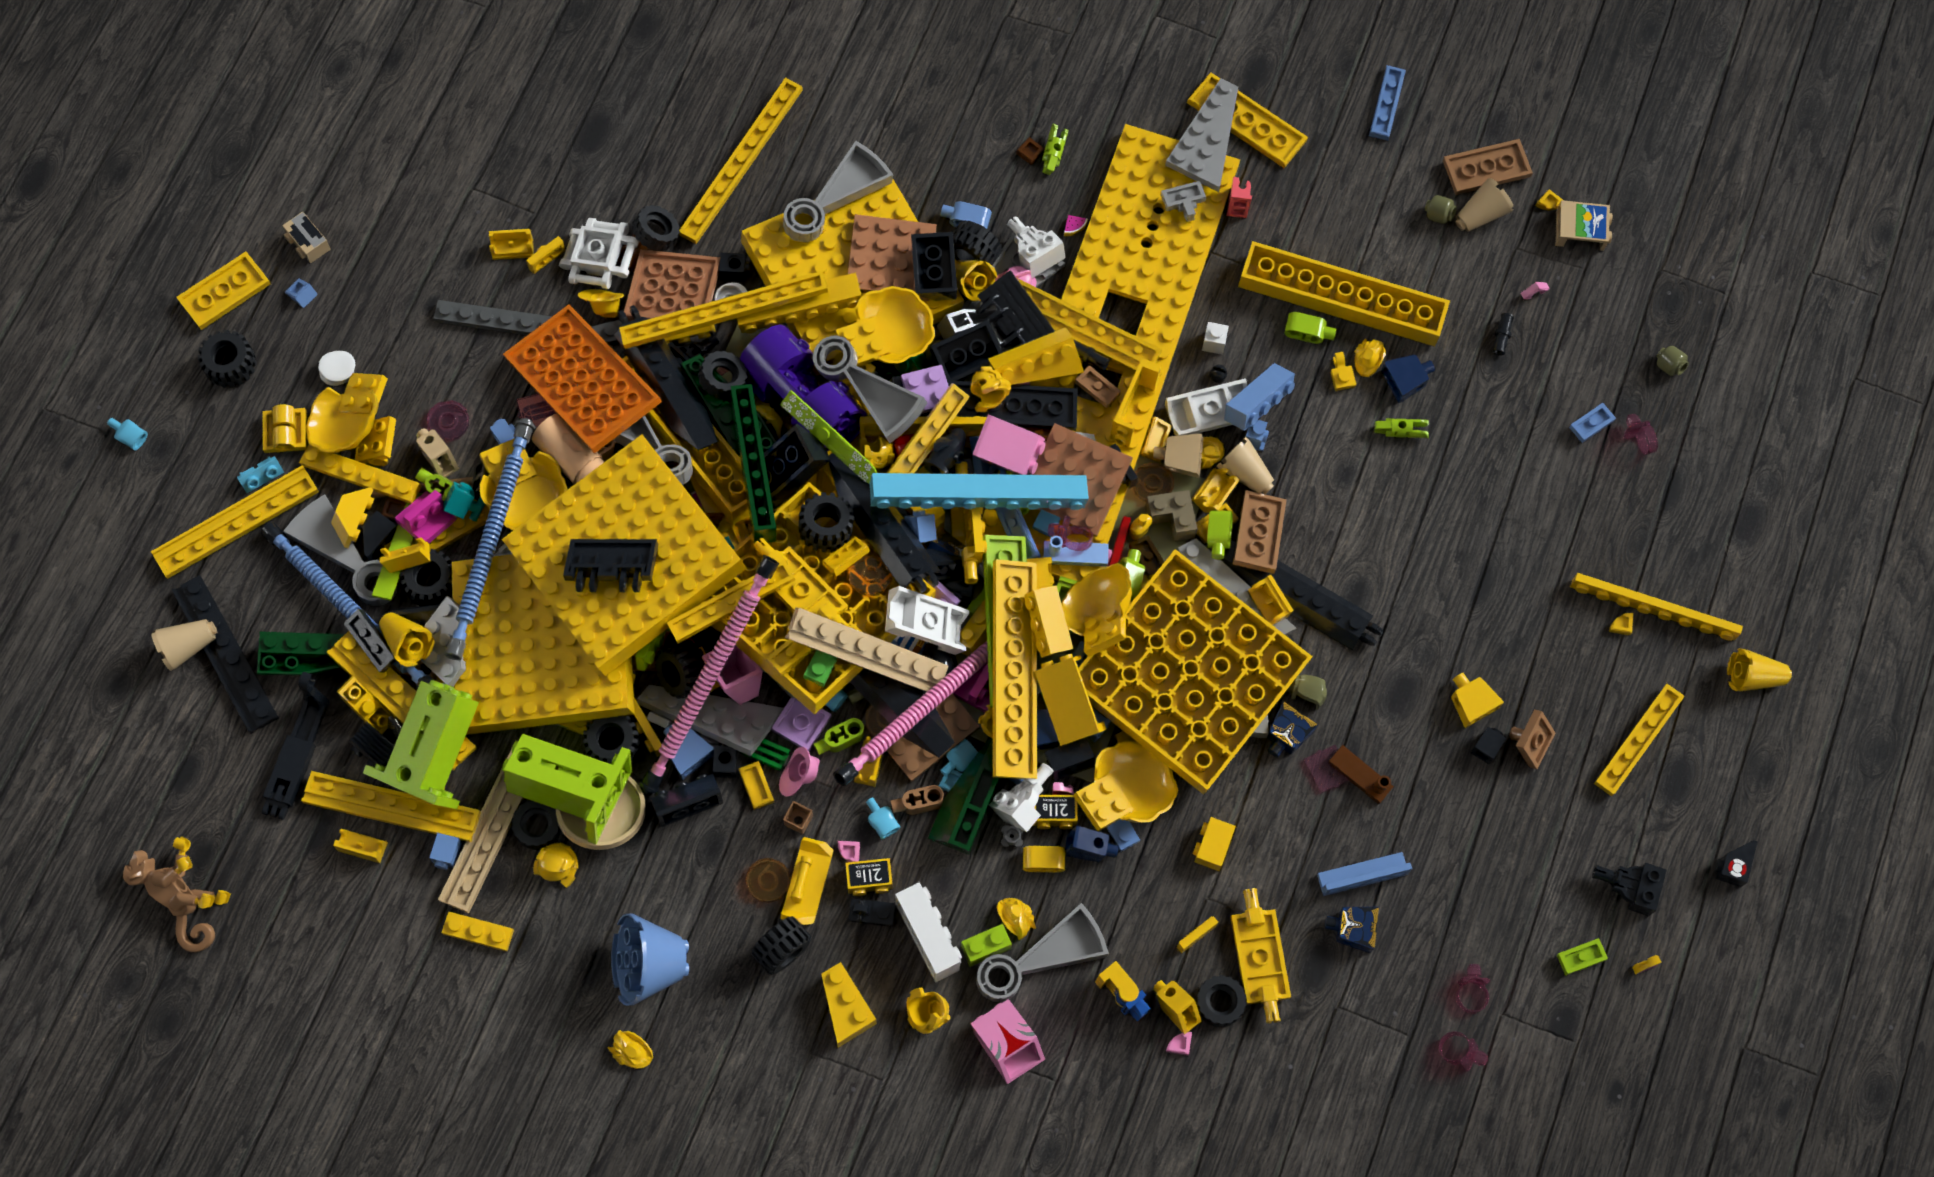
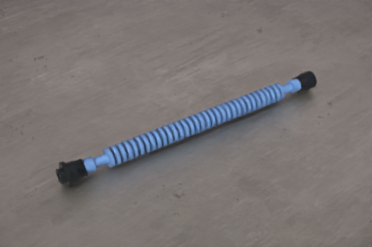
[261,522,440,688]

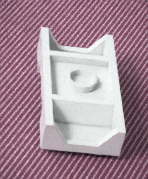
[1165,378,1247,436]
[885,586,969,655]

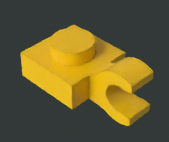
[1330,352,1357,391]

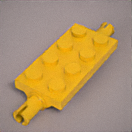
[955,461,987,584]
[753,538,852,628]
[1231,888,1291,1024]

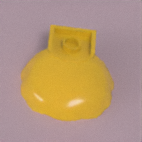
[835,286,935,366]
[306,373,388,454]
[479,438,567,530]
[1061,563,1132,657]
[1073,741,1178,831]

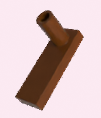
[1328,745,1394,804]

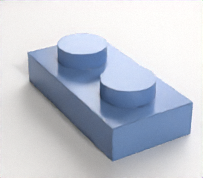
[1569,403,1616,443]
[1106,819,1140,852]

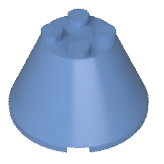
[611,913,689,1006]

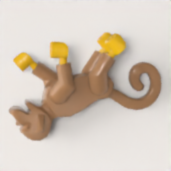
[123,837,231,952]

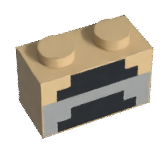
[282,212,331,263]

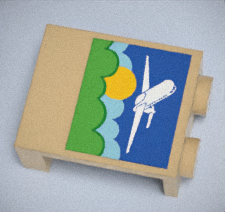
[1555,200,1613,251]

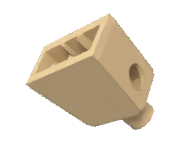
[416,429,459,477]
[1153,434,1204,478]

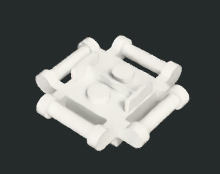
[559,218,639,289]

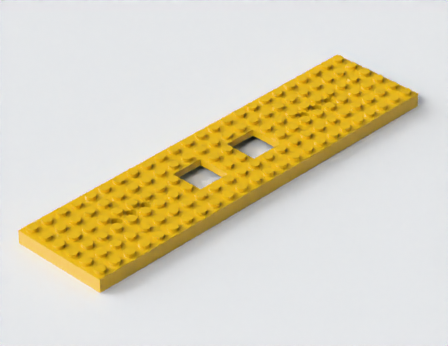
[981,124,1240,581]

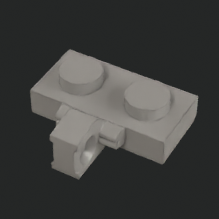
[1160,181,1206,222]

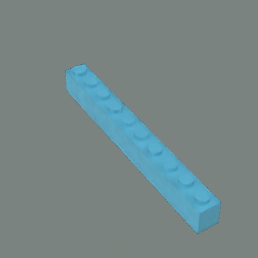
[870,473,1089,510]

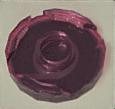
[427,400,470,441]

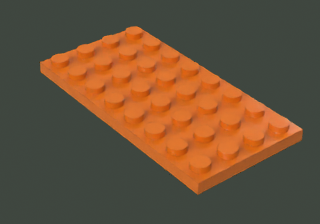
[503,304,662,454]

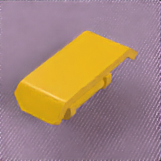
[780,837,833,925]

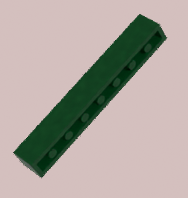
[731,384,776,544]

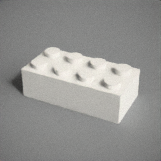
[895,882,962,983]

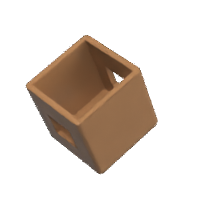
[783,801,813,834]

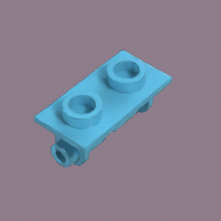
[237,456,284,493]

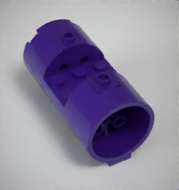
[740,325,867,451]

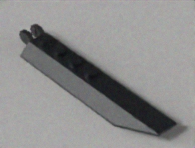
[614,305,718,451]
[828,453,941,593]
[1211,538,1384,650]
[850,668,955,758]

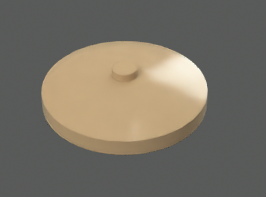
[556,777,645,850]

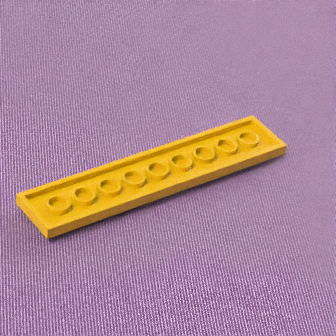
[993,559,1037,779]

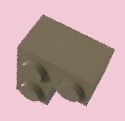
[1145,490,1197,541]

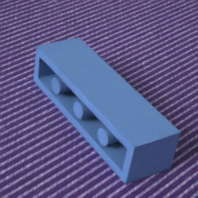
[1224,363,1295,431]

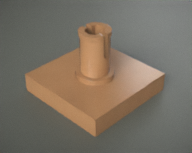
[1509,709,1556,769]

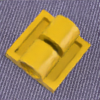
[263,404,307,453]
[355,416,396,466]

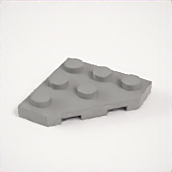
[421,596,466,687]

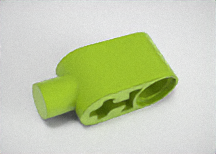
[1285,312,1336,344]
[415,468,453,501]
[1207,510,1233,560]
[1119,549,1145,602]
[813,718,864,755]

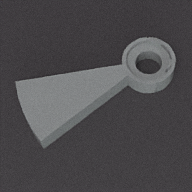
[783,141,893,242]
[813,335,927,443]
[613,416,693,485]
[284,494,399,606]
[976,903,1109,1002]

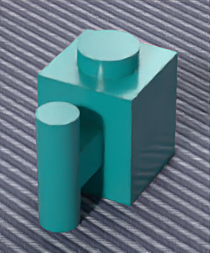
[443,482,485,522]

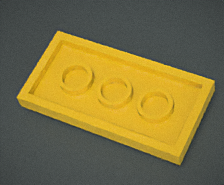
[176,251,271,330]

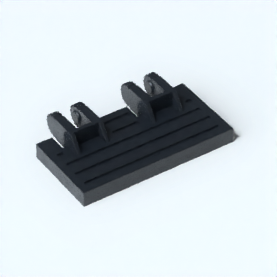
[975,271,1055,348]
[563,539,659,592]

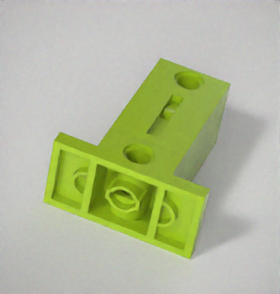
[363,680,479,809]
[502,734,632,844]

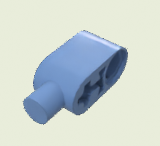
[941,201,992,229]

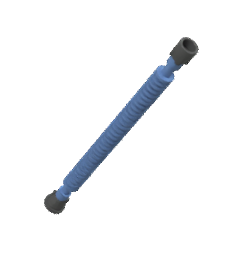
[444,418,536,660]

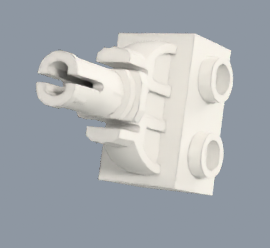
[1007,217,1065,278]
[989,763,1054,832]

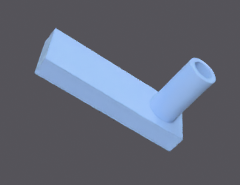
[1043,536,1108,567]

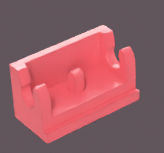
[1227,177,1252,218]

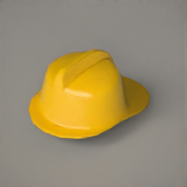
[578,289,624,318]

